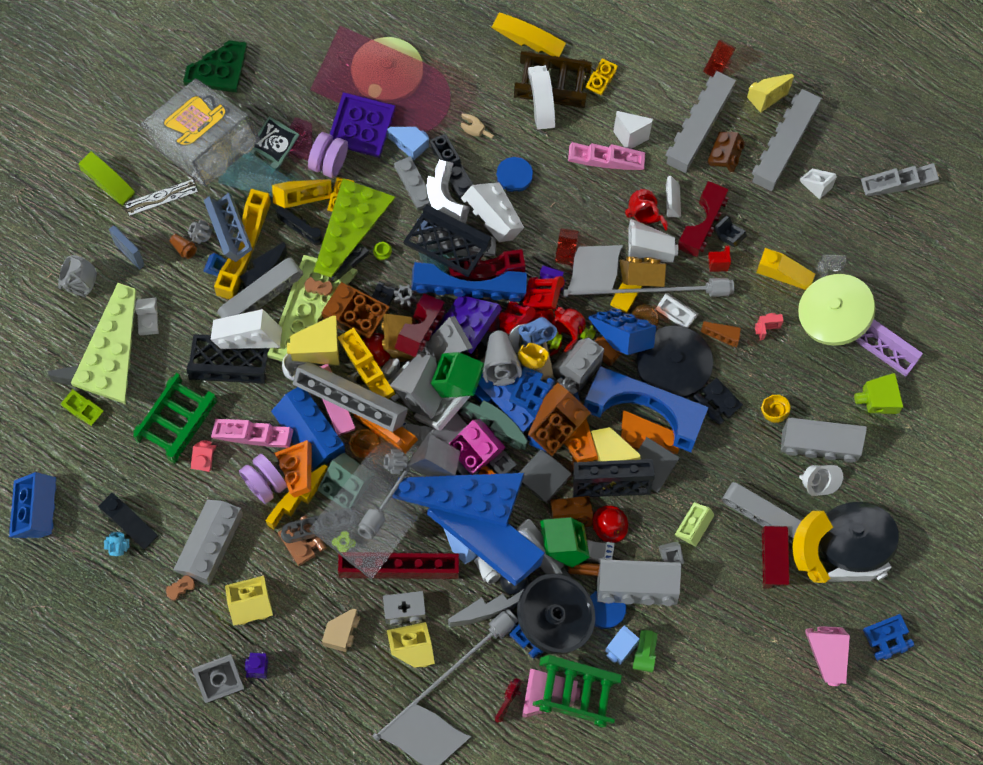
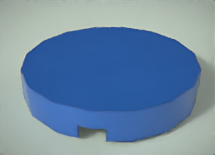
[496,157,533,192]
[590,591,626,629]

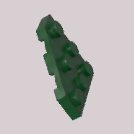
[183,40,247,93]

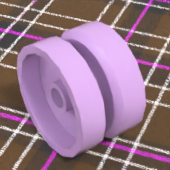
[308,132,348,179]
[239,454,287,504]

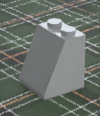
[552,338,604,393]
[390,352,443,419]

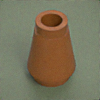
[170,234,197,259]

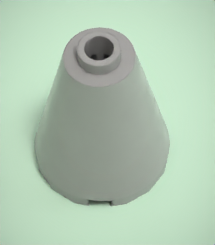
[483,331,522,386]

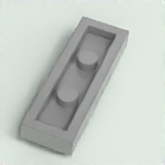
[394,156,431,211]

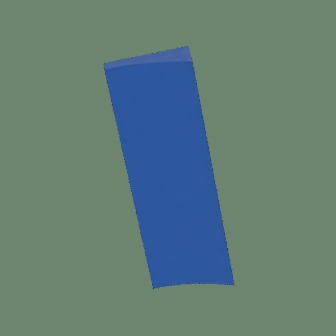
[427,508,545,586]

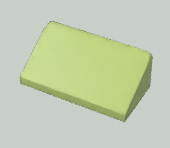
[675,502,714,546]

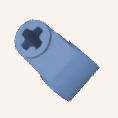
[518,317,557,347]

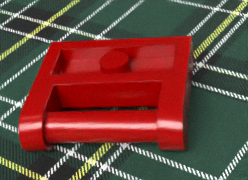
[522,276,565,309]
[499,301,536,334]

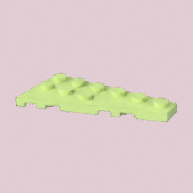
[268,255,358,362]
[71,283,136,404]

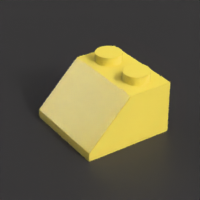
[225,576,273,626]

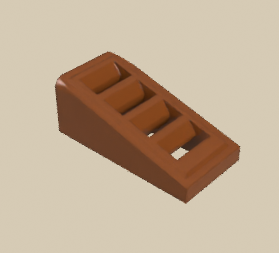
[701,321,741,348]

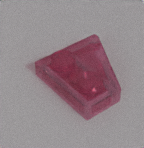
[289,117,312,161]

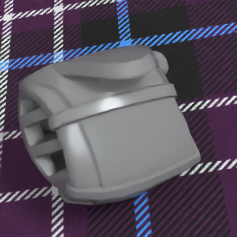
[58,255,97,297]

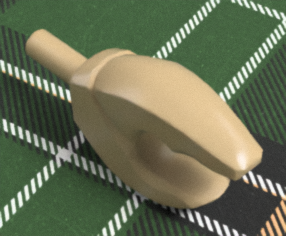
[461,113,494,139]

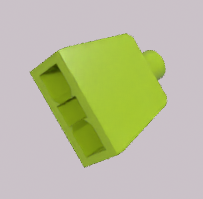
[854,373,903,414]

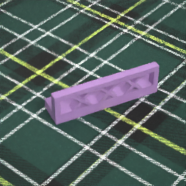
[855,320,923,377]

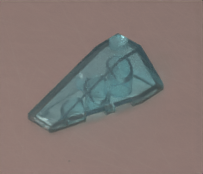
[218,147,292,197]

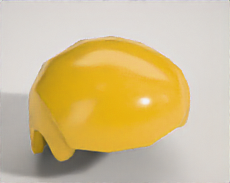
[518,343,549,370]
[761,395,791,423]

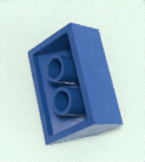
[9,472,56,538]

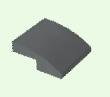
[637,437,679,493]
[519,450,572,504]

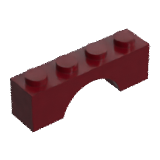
[678,181,729,257]
[448,249,526,281]
[395,293,445,357]

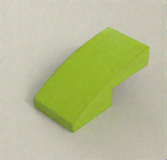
[60,389,104,426]

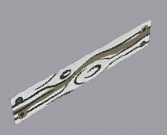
[125,179,198,216]

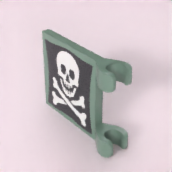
[243,116,300,177]

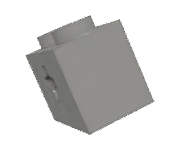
[383,591,426,626]

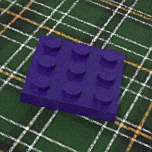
[330,92,396,158]
[432,296,502,354]

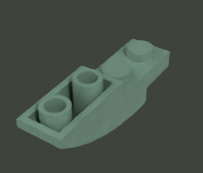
[459,400,527,450]

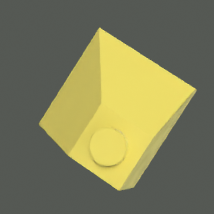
[747,74,794,113]
[387,622,435,668]

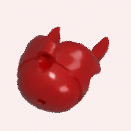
[625,189,668,231]
[549,307,586,356]

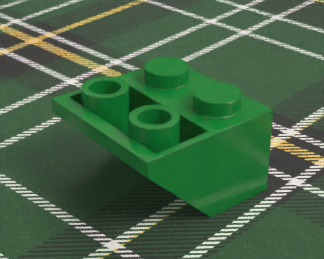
[430,352,484,398]
[540,517,590,568]

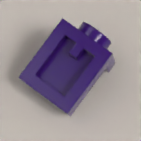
[540,265,566,290]

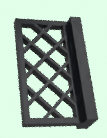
[403,204,491,278]
[187,334,269,384]
[573,459,655,498]

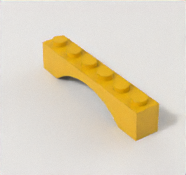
[214,189,271,300]

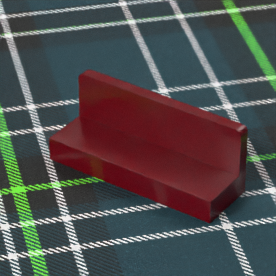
[762,526,789,589]

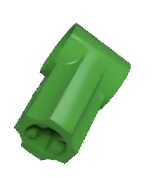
[632,630,658,673]

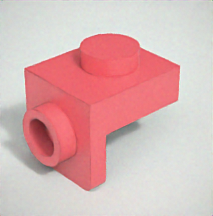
[755,313,783,340]
[190,440,216,472]

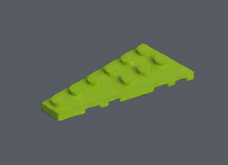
[313,179,395,278]

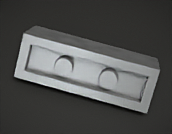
[516,519,565,574]

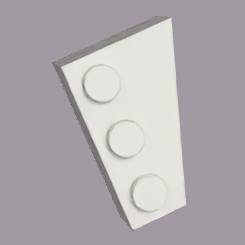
[211,309,282,349]

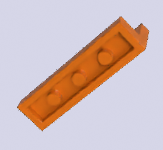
[351,412,418,454]

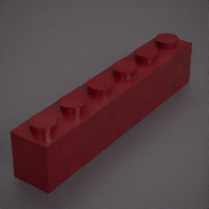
[338,553,459,579]

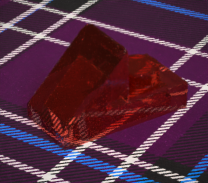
[703,39,736,77]
[555,228,579,266]

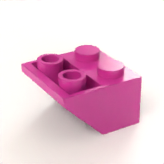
[449,419,506,475]

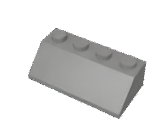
[781,418,867,463]
[173,499,243,586]
[597,559,681,606]

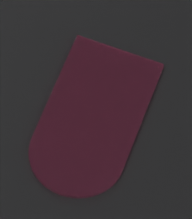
[310,26,451,132]

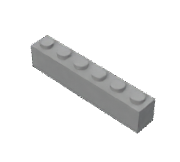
[666,71,736,173]
[752,89,822,192]
[293,362,408,432]

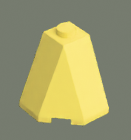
[287,316,339,366]
[591,427,641,490]

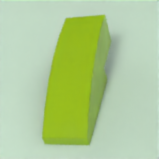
[78,151,135,206]

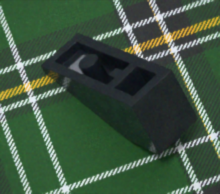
[98,493,158,551]

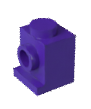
[245,653,268,679]

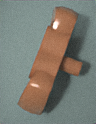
[304,277,333,296]
[166,575,195,601]

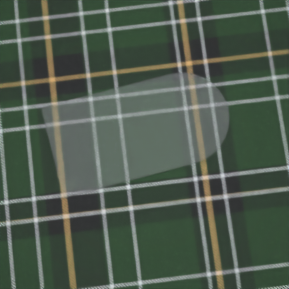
[309,442,426,579]

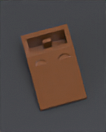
[321,282,390,339]
[528,383,591,456]

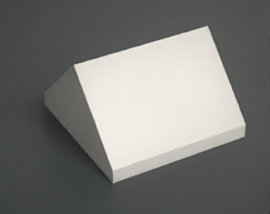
[613,111,653,149]

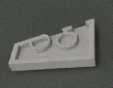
[420,316,473,363]

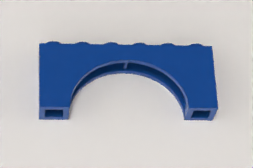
[584,366,708,452]

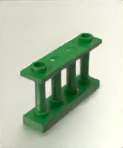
[133,372,217,464]
[532,655,622,727]

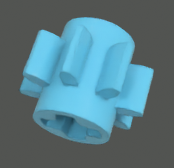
[104,532,129,556]

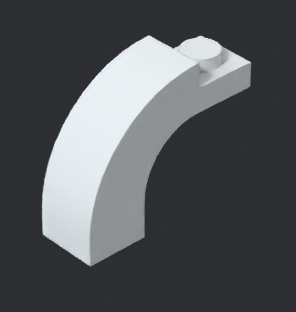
[528,65,555,130]
[427,160,470,224]

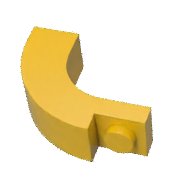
[793,511,833,583]

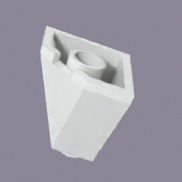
[628,219,678,262]

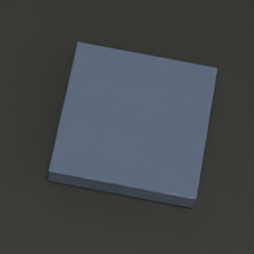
[109,225,144,270]

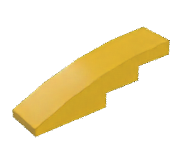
[491,12,566,57]
[337,328,395,399]
[265,465,328,529]

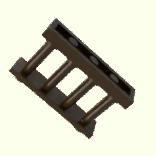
[514,51,592,108]

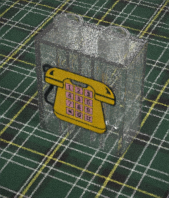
[141,78,260,187]

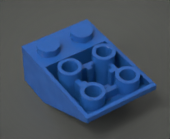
[589,308,656,355]

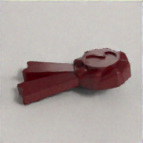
[494,678,522,723]

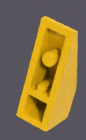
[272,179,332,208]
[756,248,815,290]

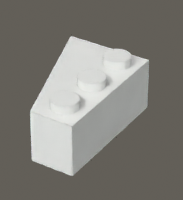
[461,182,524,242]

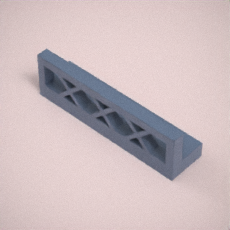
[204,193,253,262]

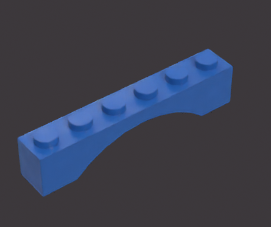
[411,262,527,302]

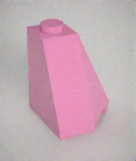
[805,626,850,686]
[522,669,581,717]

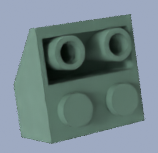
[317,453,374,510]

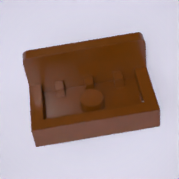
[708,132,745,172]
[550,496,593,527]

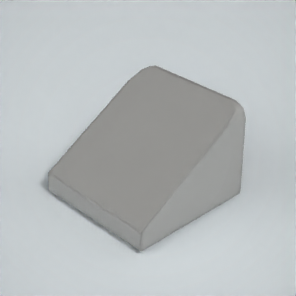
[659,542,684,564]

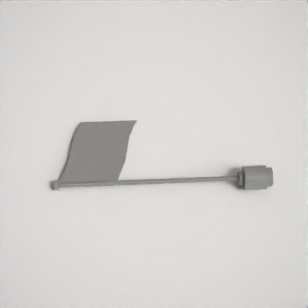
[563,245,734,297]
[358,413,478,539]
[372,609,518,765]

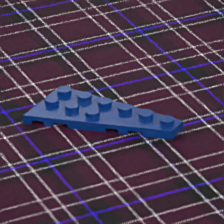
[393,473,524,527]

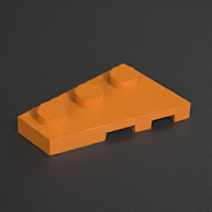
[621,410,679,454]
[564,418,598,462]
[275,440,312,498]

